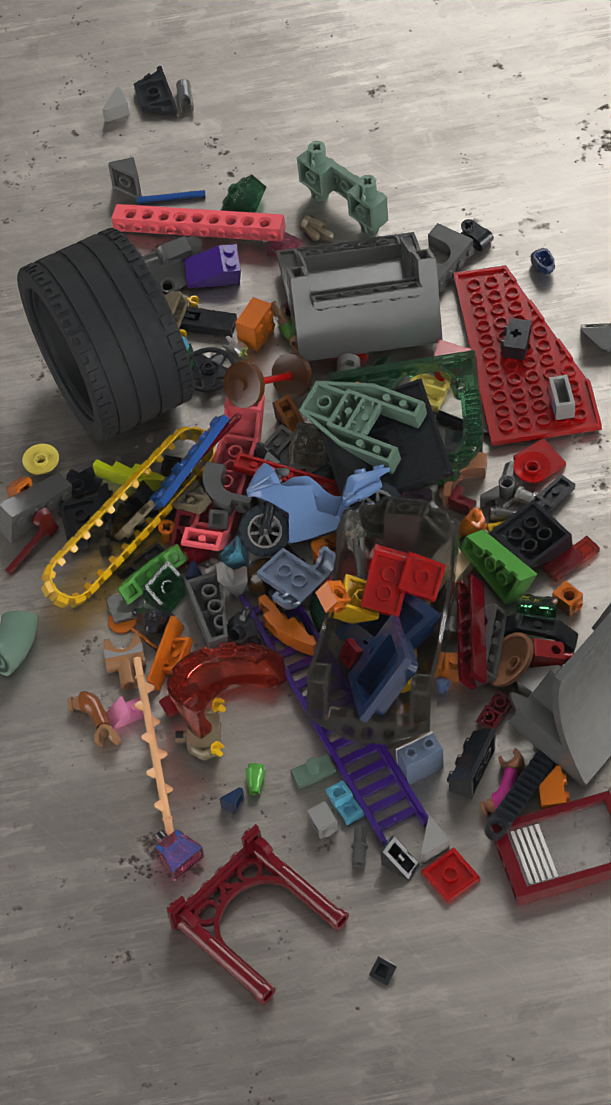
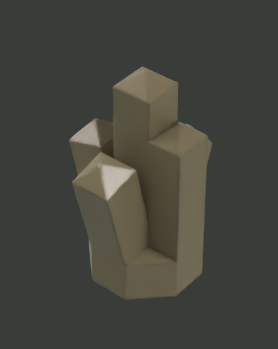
[300,215,333,242]

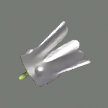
[221,333,248,358]

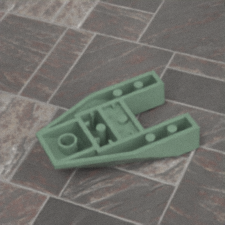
[299,381,427,474]

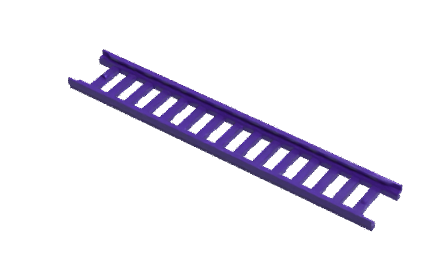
[239,595,428,846]

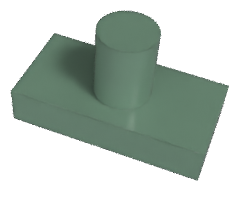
[291,754,336,790]

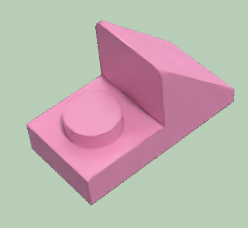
[106,696,144,730]

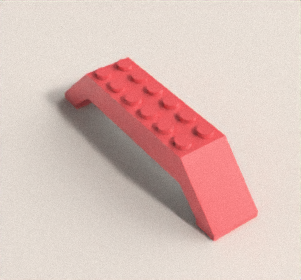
[181,395,265,551]

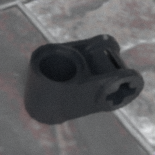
[461,219,494,251]

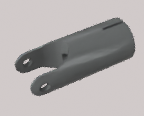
[176,79,194,114]

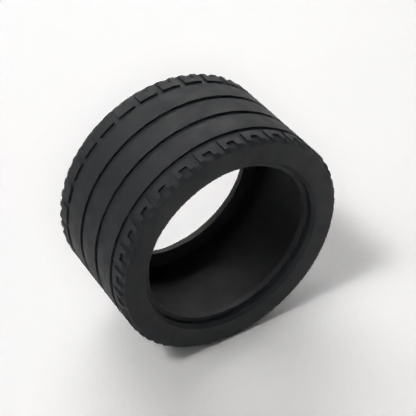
[17,228,194,442]

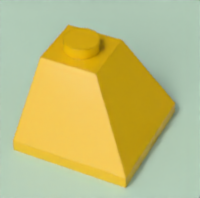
[333,574,379,624]

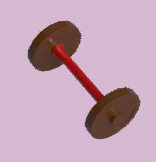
[223,352,312,408]

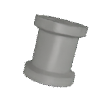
[514,486,538,504]

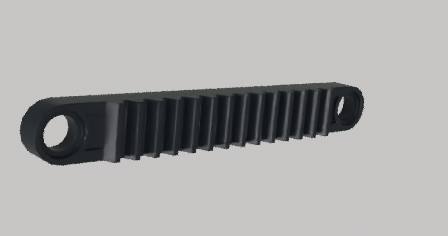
[484,749,555,841]

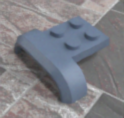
[257,546,336,610]

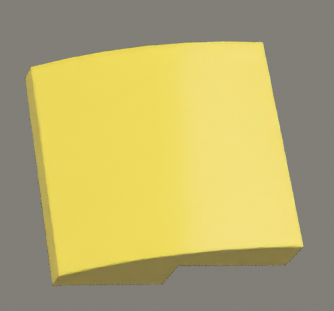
[410,372,451,412]

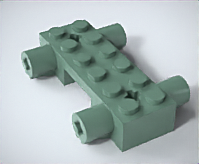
[297,141,388,236]

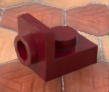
[339,638,363,670]

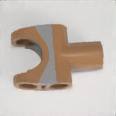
[104,633,146,691]

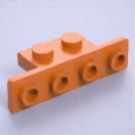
[147,616,193,691]

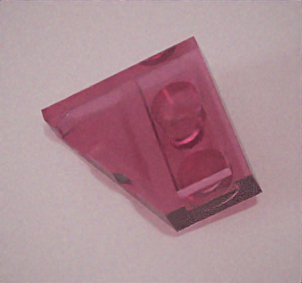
[267,232,304,257]

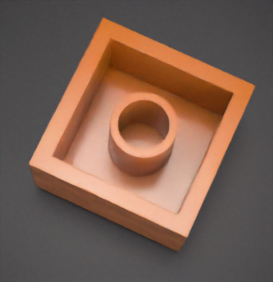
[235,297,275,352]

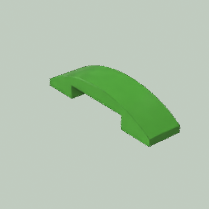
[117,544,187,605]

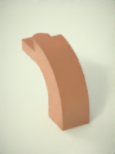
[438,452,488,506]

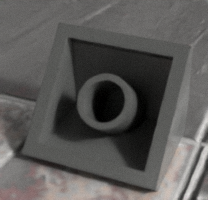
[108,157,142,198]

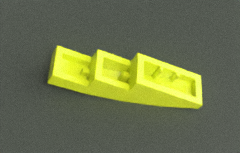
[93,459,166,490]

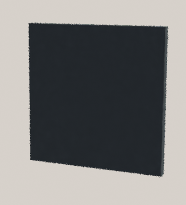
[320,378,454,507]

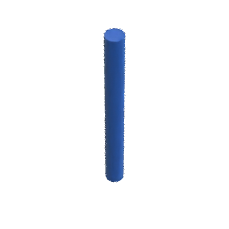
[137,190,206,204]

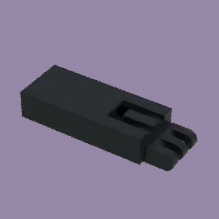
[179,306,237,338]

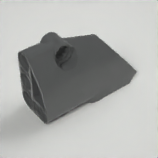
[140,236,202,295]

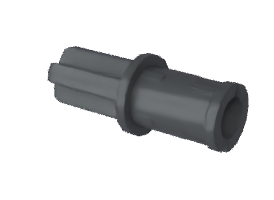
[351,825,368,867]

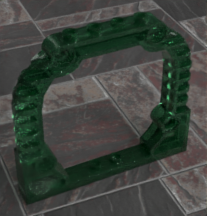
[329,350,484,488]

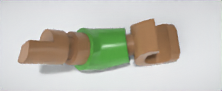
[271,301,298,353]

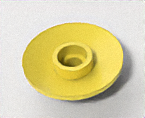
[22,444,59,475]

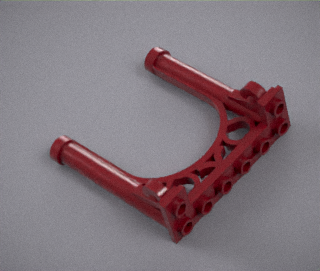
[167,824,349,1005]

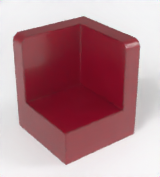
[448,485,477,516]

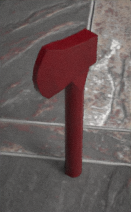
[5,508,59,575]

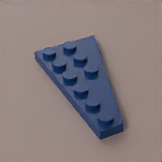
[150,414,230,512]

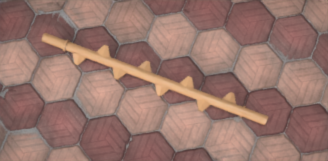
[133,657,175,840]

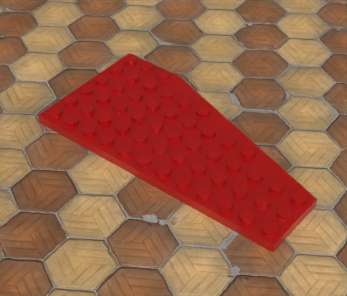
[453,265,602,446]

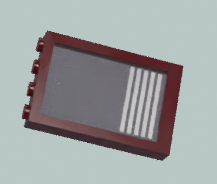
[491,790,611,906]

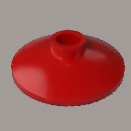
[513,451,552,483]

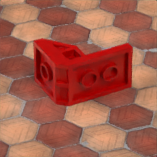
[359,544,408,617]

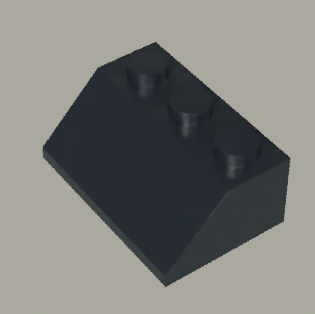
[447,728,496,799]

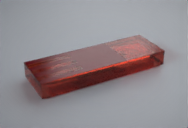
[543,536,600,583]

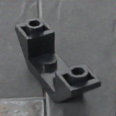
[504,612,579,652]

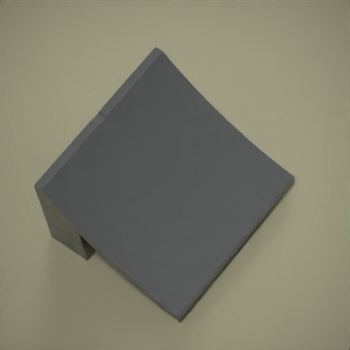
[276,232,443,361]
[508,603,611,787]

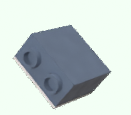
[396,731,444,785]

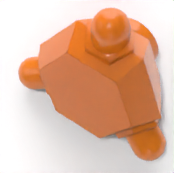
[453,507,487,539]

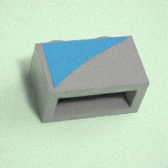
[548,375,575,420]

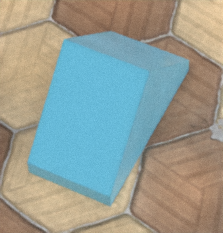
[219,536,249,570]

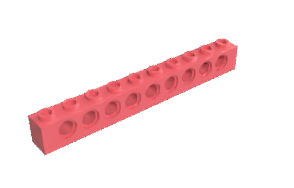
[111,204,286,242]

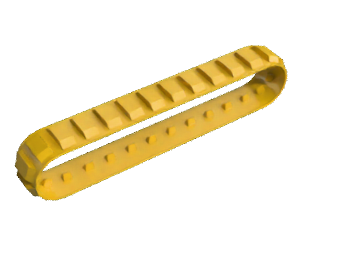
[41,426,216,608]

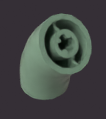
[0,611,39,676]

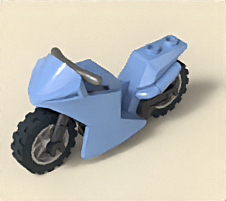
[239,463,404,557]

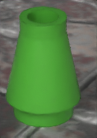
[245,763,266,795]

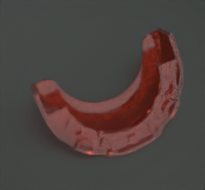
[167,642,287,739]

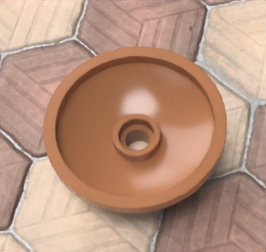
[489,633,534,687]

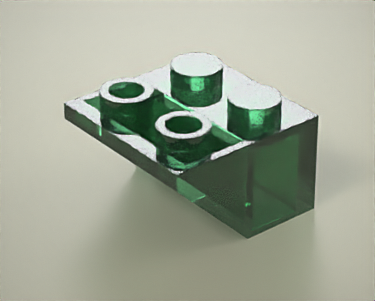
[220,174,267,213]

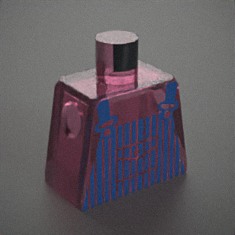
[154,830,204,881]

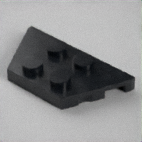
[133,66,178,114]

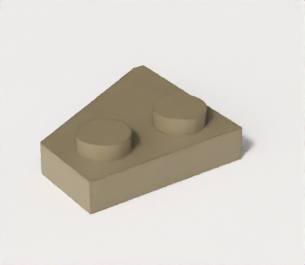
[172,480,212,514]
[114,500,156,541]

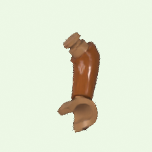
[68,691,121,747]

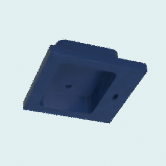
[334,593,441,654]
[348,614,418,723]

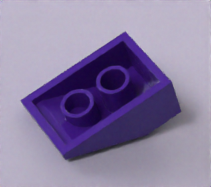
[184,244,241,288]

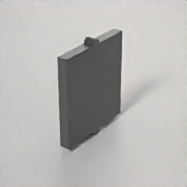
[105,593,144,624]

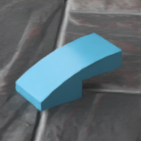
[325,780,365,826]

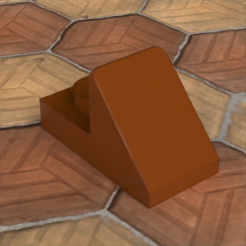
[272,394,307,433]

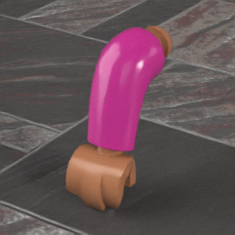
[480,748,526,816]

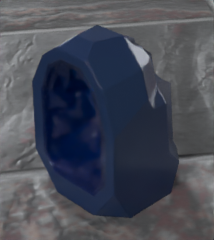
[530,248,555,275]

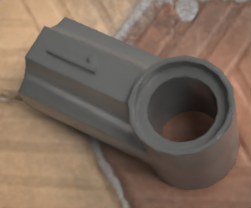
[499,461,519,500]

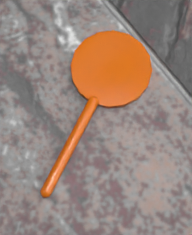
[108,615,159,650]

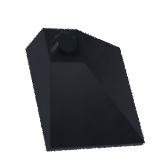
[489,499,573,569]

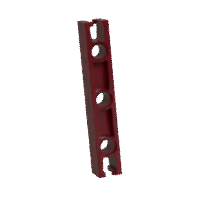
[456,574,487,690]

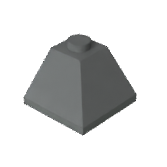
[581,323,611,352]

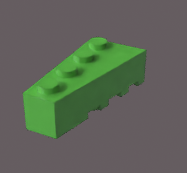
[459,530,537,605]

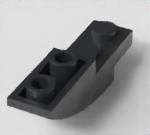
[90,483,116,557]

